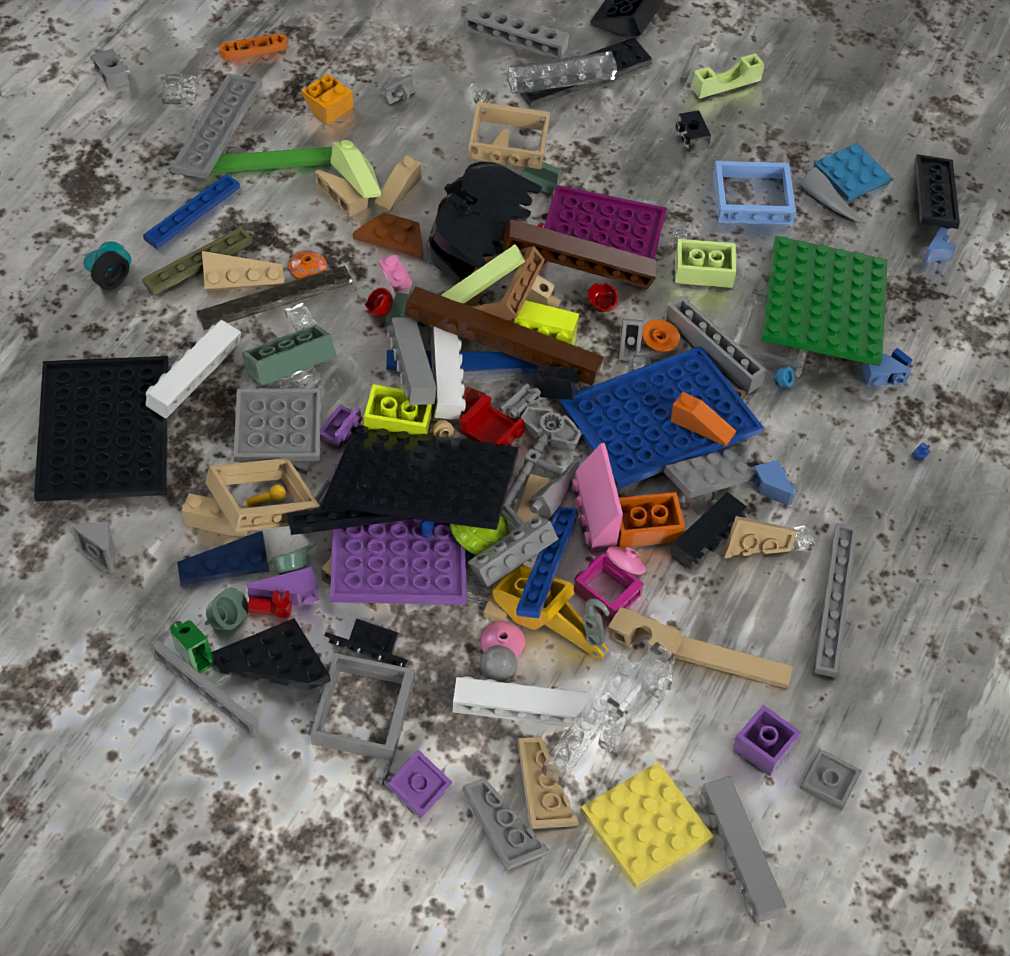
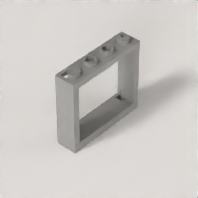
[308,653,415,762]

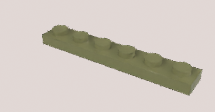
[142,227,253,296]

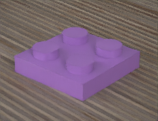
[386,749,453,818]

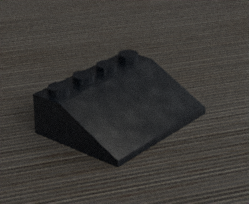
[590,0,665,36]

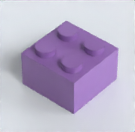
[732,705,801,776]

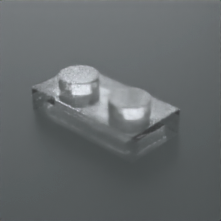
[285,303,319,331]

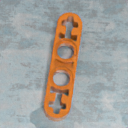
[219,34,288,60]

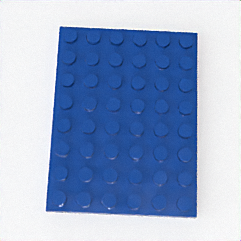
[559,346,764,489]

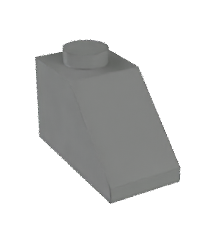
[619,318,643,362]

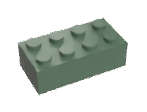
[242,324,337,386]

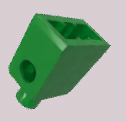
[170,620,215,673]

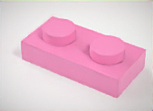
[379,255,412,292]

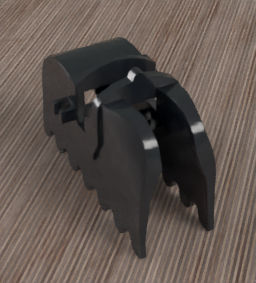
[426,162,542,283]

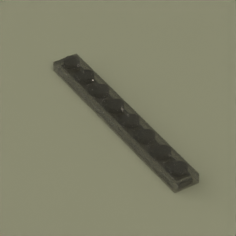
[196,265,352,331]

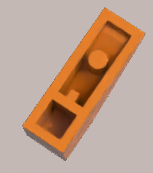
[671,392,736,447]

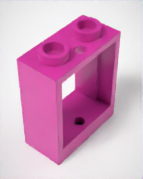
[574,553,644,621]

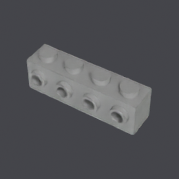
[467,515,558,587]

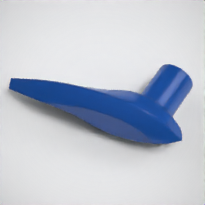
[421,520,434,539]

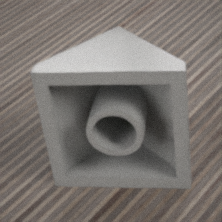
[73,521,115,575]

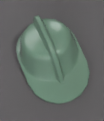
[267,543,316,575]
[205,588,248,630]

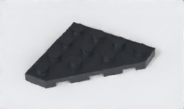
[211,618,331,690]

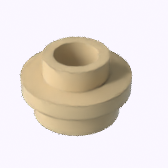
[433,420,454,437]

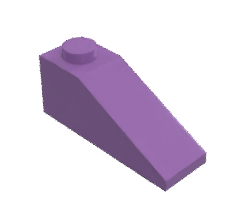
[247,567,320,606]

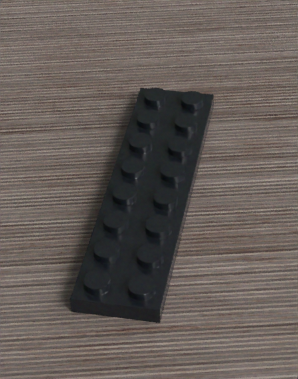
[513,38,652,107]

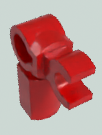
[248,589,292,618]

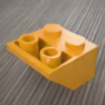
[301,73,353,125]

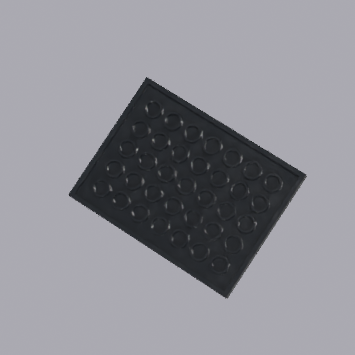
[34,356,169,502]
[323,426,519,530]

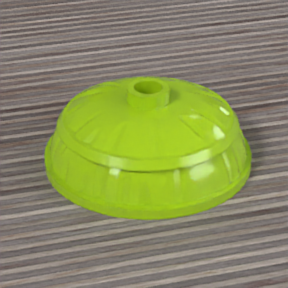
[450,516,509,556]

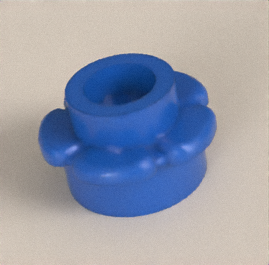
[912,442,931,461]

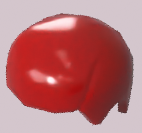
[588,283,618,312]
[364,288,393,317]

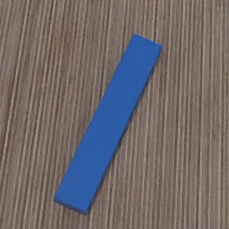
[143,174,240,249]

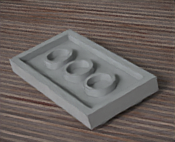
[664,448,755,499]

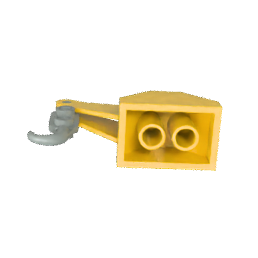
[492,564,609,660]

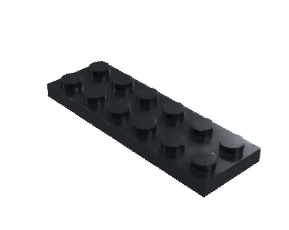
[915,154,960,229]

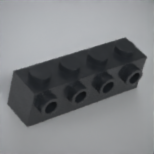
[670,492,747,570]

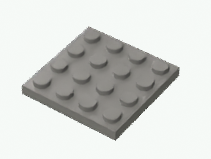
[233,388,321,462]

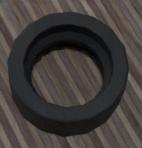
[91,251,130,290]

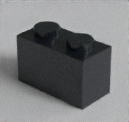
[532,364,580,400]

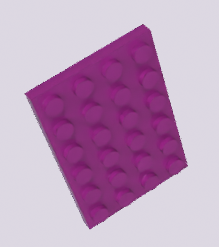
[544,185,667,259]

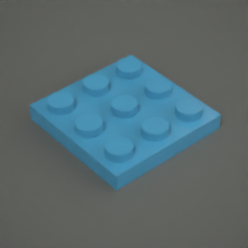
[813,143,891,202]

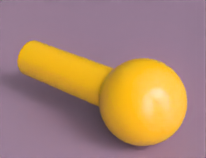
[245,485,286,507]

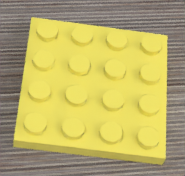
[580,762,714,888]

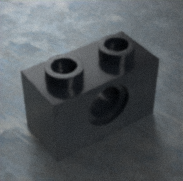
[675,110,711,152]

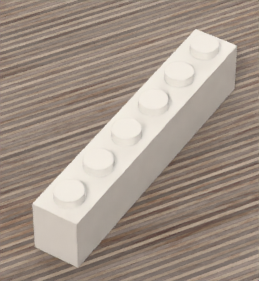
[145,320,241,418]
[430,325,466,420]
[453,677,594,729]

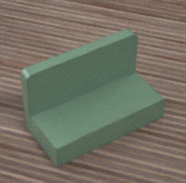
[521,162,562,196]
[385,286,415,326]

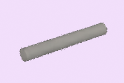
[680,44,700,83]

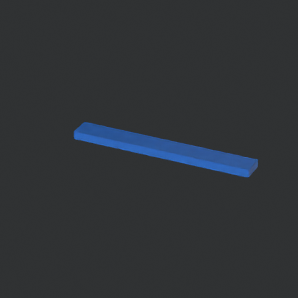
[386,350,538,373]
[516,507,578,618]

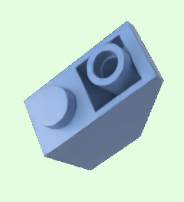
[862,354,911,386]
[753,460,795,506]

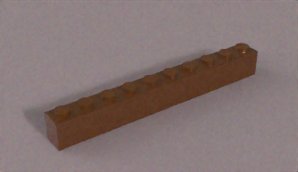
[404,286,604,386]

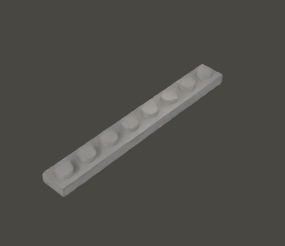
[814,523,858,678]

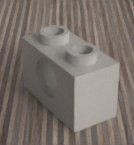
[92,48,130,91]

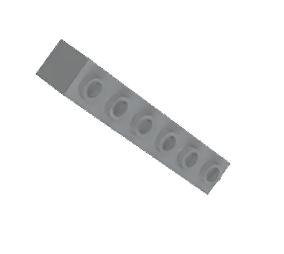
[463,4,569,60]

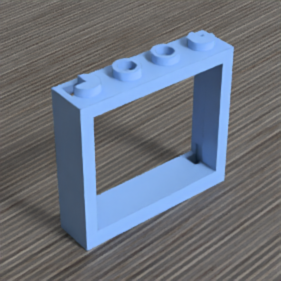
[713,161,796,225]

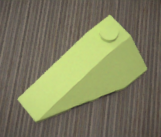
[330,140,381,198]

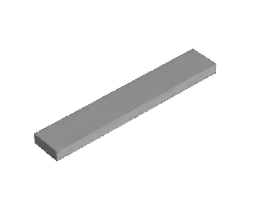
[152,640,259,736]

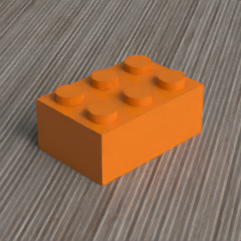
[617,492,685,548]

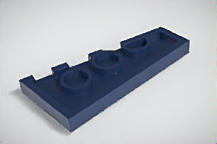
[177,531,269,585]

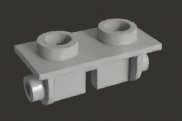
[500,383,541,421]

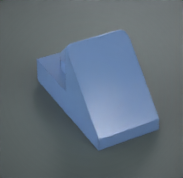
[923,227,956,263]

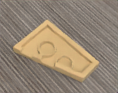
[722,516,797,558]

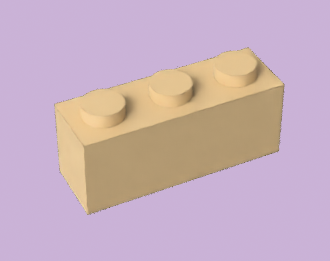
[182,493,252,538]

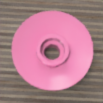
[606,546,646,575]
[480,622,525,658]

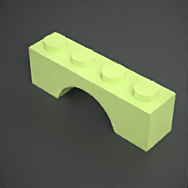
[691,53,765,99]

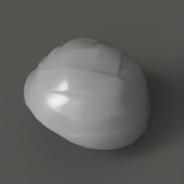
[480,645,517,682]

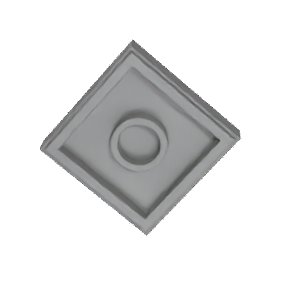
[800,749,862,810]

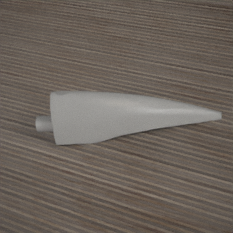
[799,166,863,223]
[528,457,581,519]

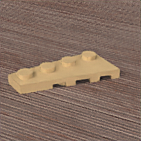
[202,251,285,291]
[517,737,579,829]

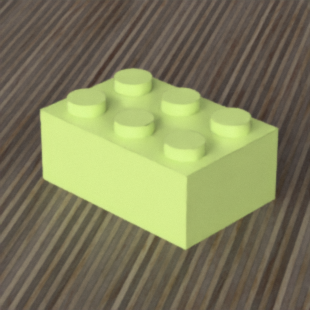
[675,239,736,288]

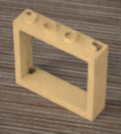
[467,101,551,169]
[206,459,320,532]

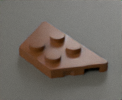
[353,212,423,259]

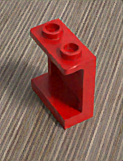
[459,394,525,446]

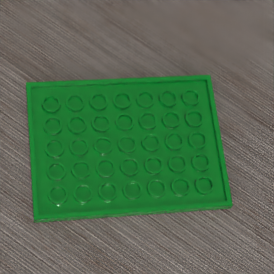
[761,236,888,366]

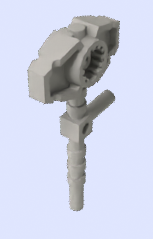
[505,406,582,507]

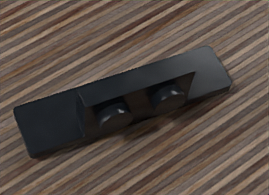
[324,618,413,667]

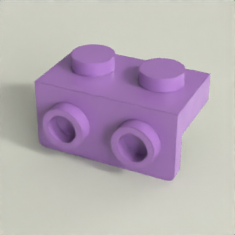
[320,405,362,448]

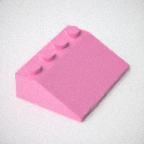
[571,443,623,553]

